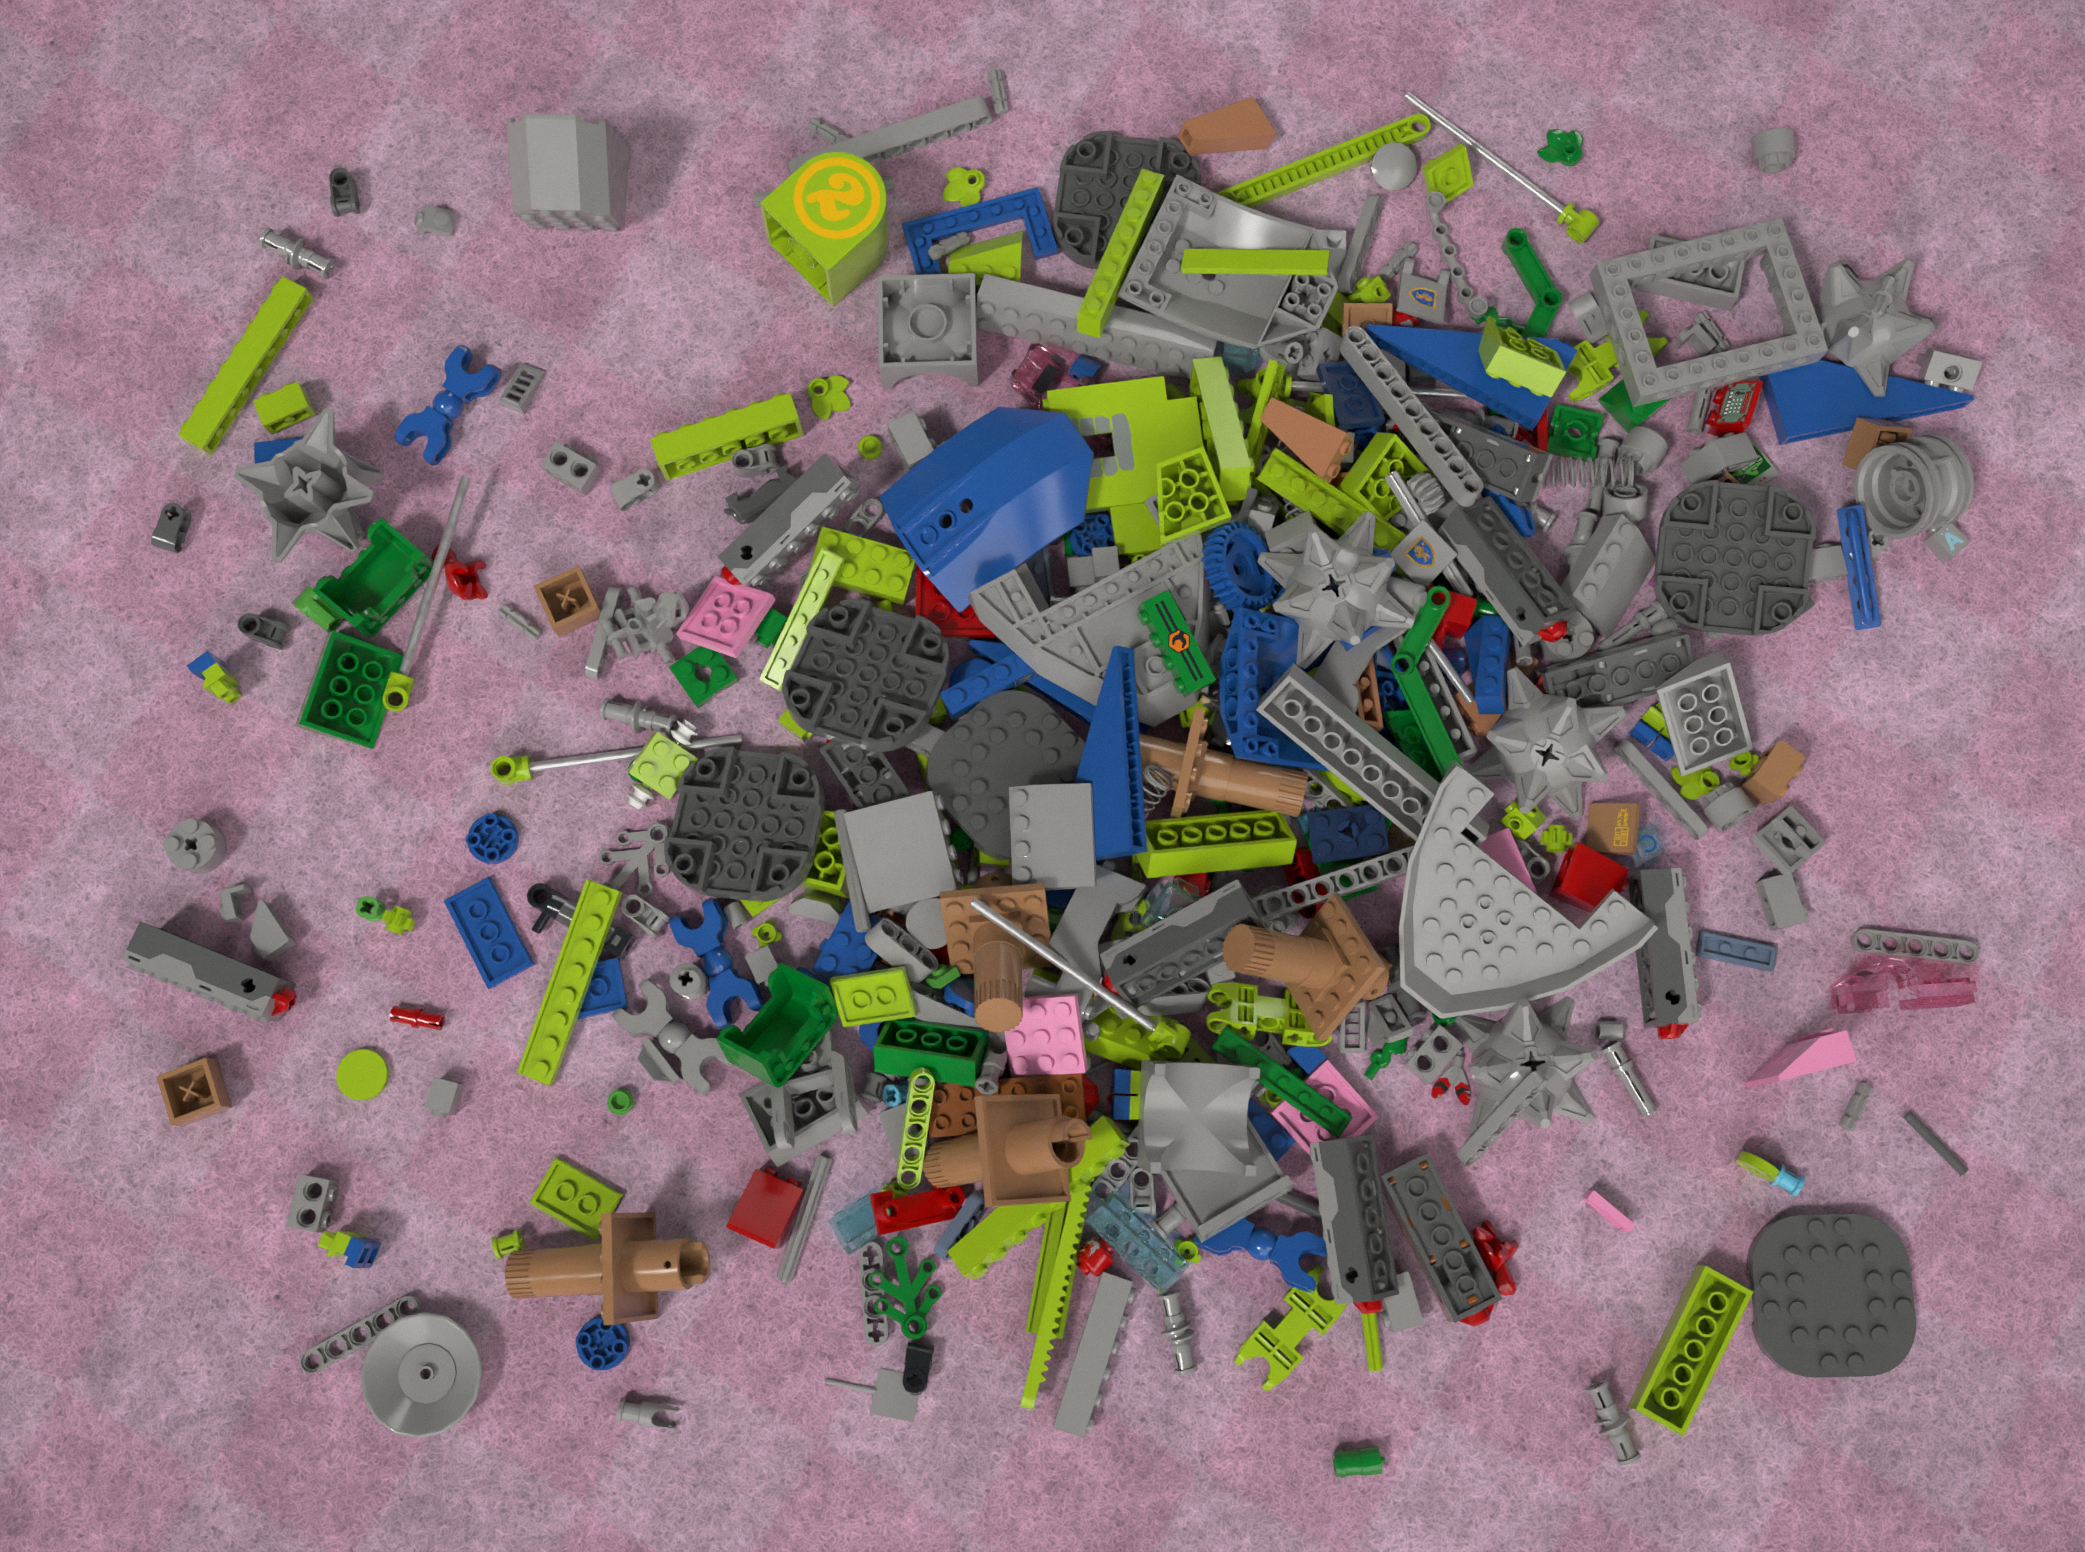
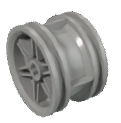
[1854,434,1974,539]

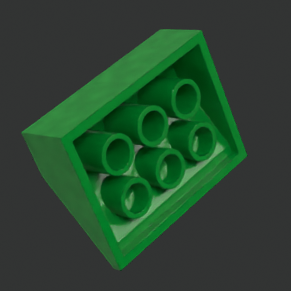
[295,630,404,749]

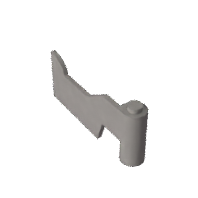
[1312,576,1427,713]
[1024,865,1146,1023]

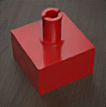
[1416,585,1477,651]

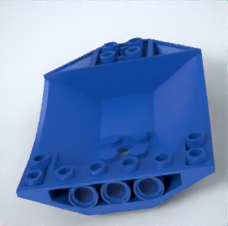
[879,407,1094,613]
[1220,607,1410,771]

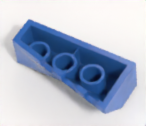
[1464,615,1513,714]

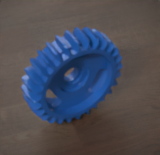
[1201,522,1279,613]

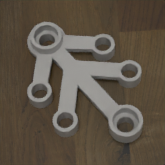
[599,822,671,897]

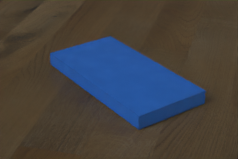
[444,877,535,990]

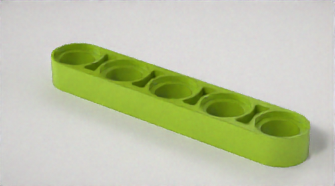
[896,1067,935,1189]

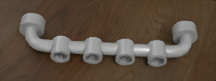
[1425,191,1488,319]

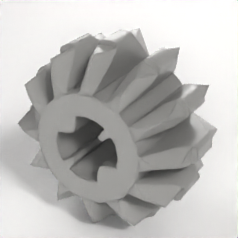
[1406,472,1445,516]

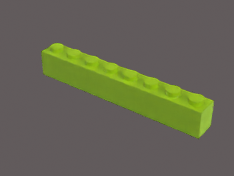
[1077,169,1164,339]
[178,276,314,456]
[947,1116,1130,1279]

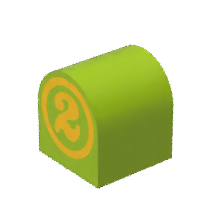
[760,152,889,307]

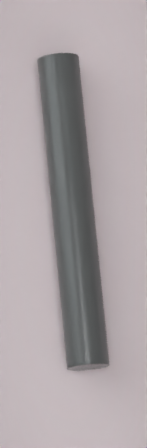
[1903,1111,1968,1176]

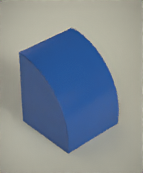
[1069,354,1103,386]
[1436,648,1465,677]
[1286,1046,1327,1076]

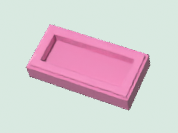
[1583,1190,1635,1232]

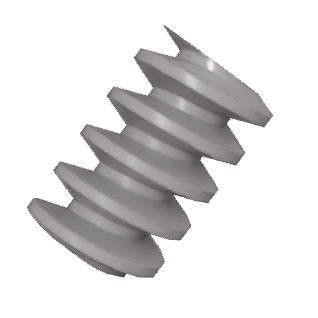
[669,963,709,999]

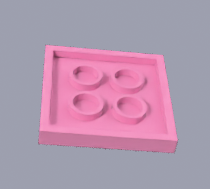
[676,576,776,658]
[1004,993,1088,1077]
[1270,1059,1379,1157]

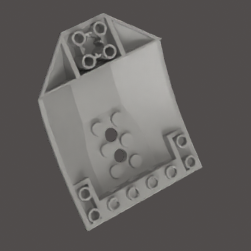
[1117,174,1338,349]

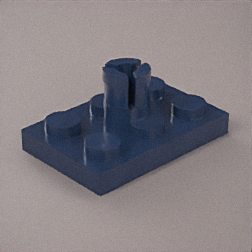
[1316,361,1385,430]
[1307,805,1390,864]

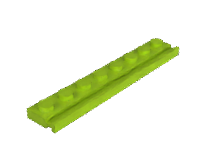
[1256,448,1414,583]
[517,879,623,1086]
[1025,1182,1091,1339]

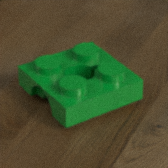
[1548,404,1604,463]
[669,646,739,709]

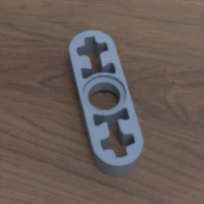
[934,1190,988,1261]

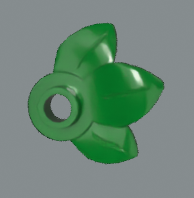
[1537,129,1583,166]

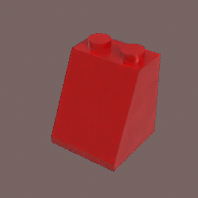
[1550,842,1630,913]
[726,1166,805,1249]

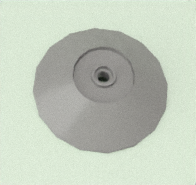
[360,1312,483,1438]

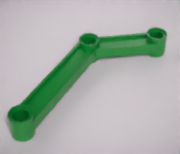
[1486,228,1562,417]
[1390,586,1464,778]

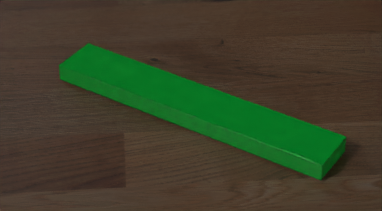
[1210,1026,1353,1139]

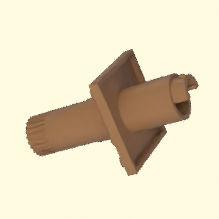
[1139,707,1308,819]
[940,872,1054,1033]
[1222,894,1393,1041]
[923,1094,1093,1208]
[505,1212,710,1325]

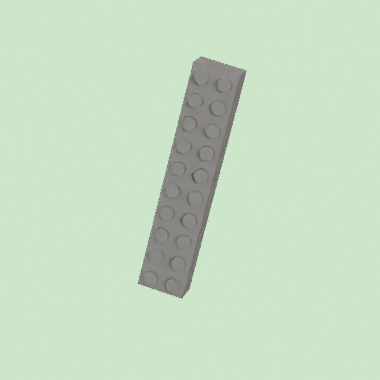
[976,274,1218,380]
[1256,663,1489,846]

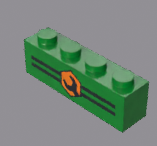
[1137,589,1216,698]

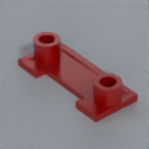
[869,1185,965,1236]

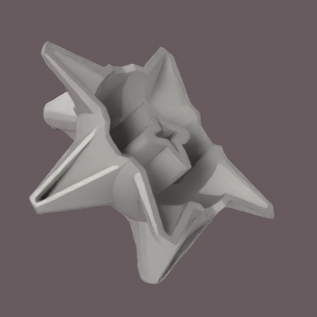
[1782,258,1939,397]
[233,408,383,563]
[1257,511,1415,669]
[1466,666,1627,819]
[1452,997,1598,1135]

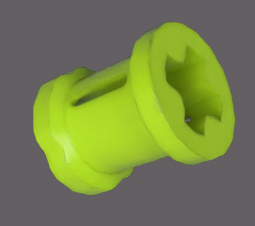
[492,1229,525,1260]

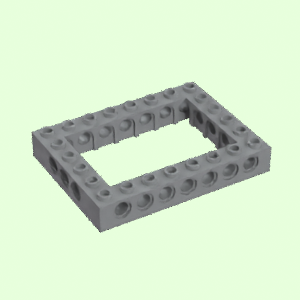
[1589,218,1828,407]

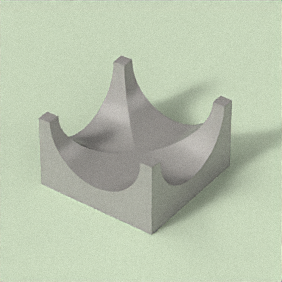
[877,273,979,389]
[1137,1060,1260,1176]

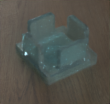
[1140,877,1201,928]

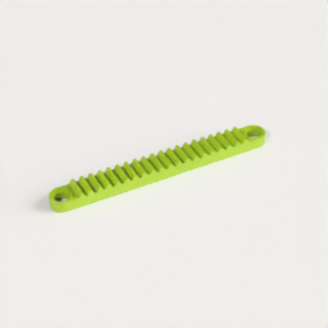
[1217,113,1431,209]
[1020,1177,1094,1410]

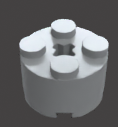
[1538,611,1594,664]
[164,818,226,873]

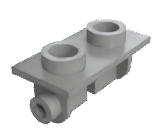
[1209,597,1231,642]

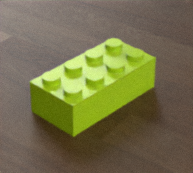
[808,526,916,605]

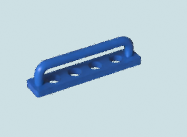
[1837,505,1881,630]

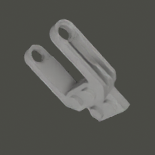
[770,1030,858,1151]

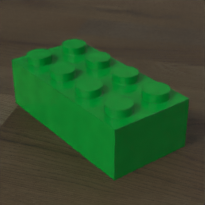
[873,1018,989,1087]

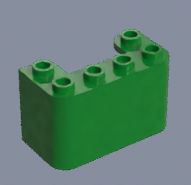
[312,518,433,638]
[716,963,838,1088]

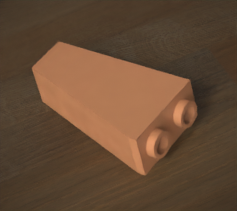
[1177,97,1277,155]
[1260,397,1354,484]
[1453,648,1538,739]
[1354,656,1383,732]

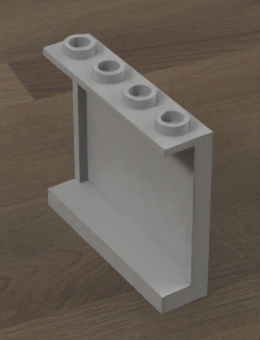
[843,790,963,913]
[1160,1117,1293,1243]

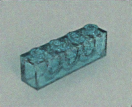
[1085,1191,1189,1294]

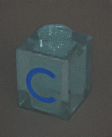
[1632,825,1666,867]

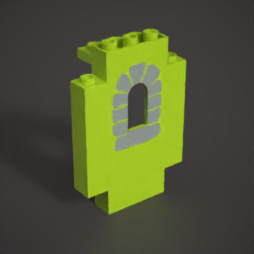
[1042,376,1203,513]

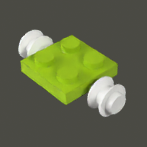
[626,719,698,810]

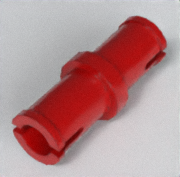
[390,1006,445,1031]

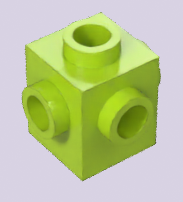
[1347,275,1391,303]
[1500,800,1547,840]

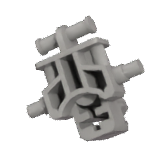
[600,586,689,664]

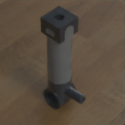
[527,883,637,960]

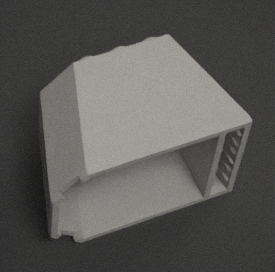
[507,114,630,232]

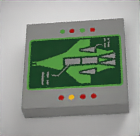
[1720,436,1780,486]

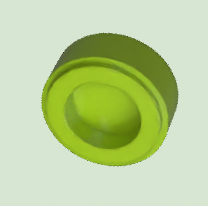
[858,435,882,460]

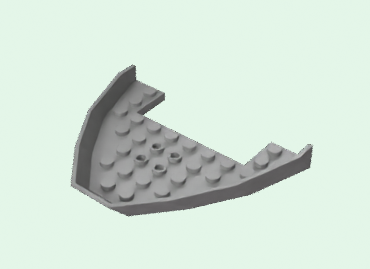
[968,494,1211,727]
[1399,760,1658,1019]

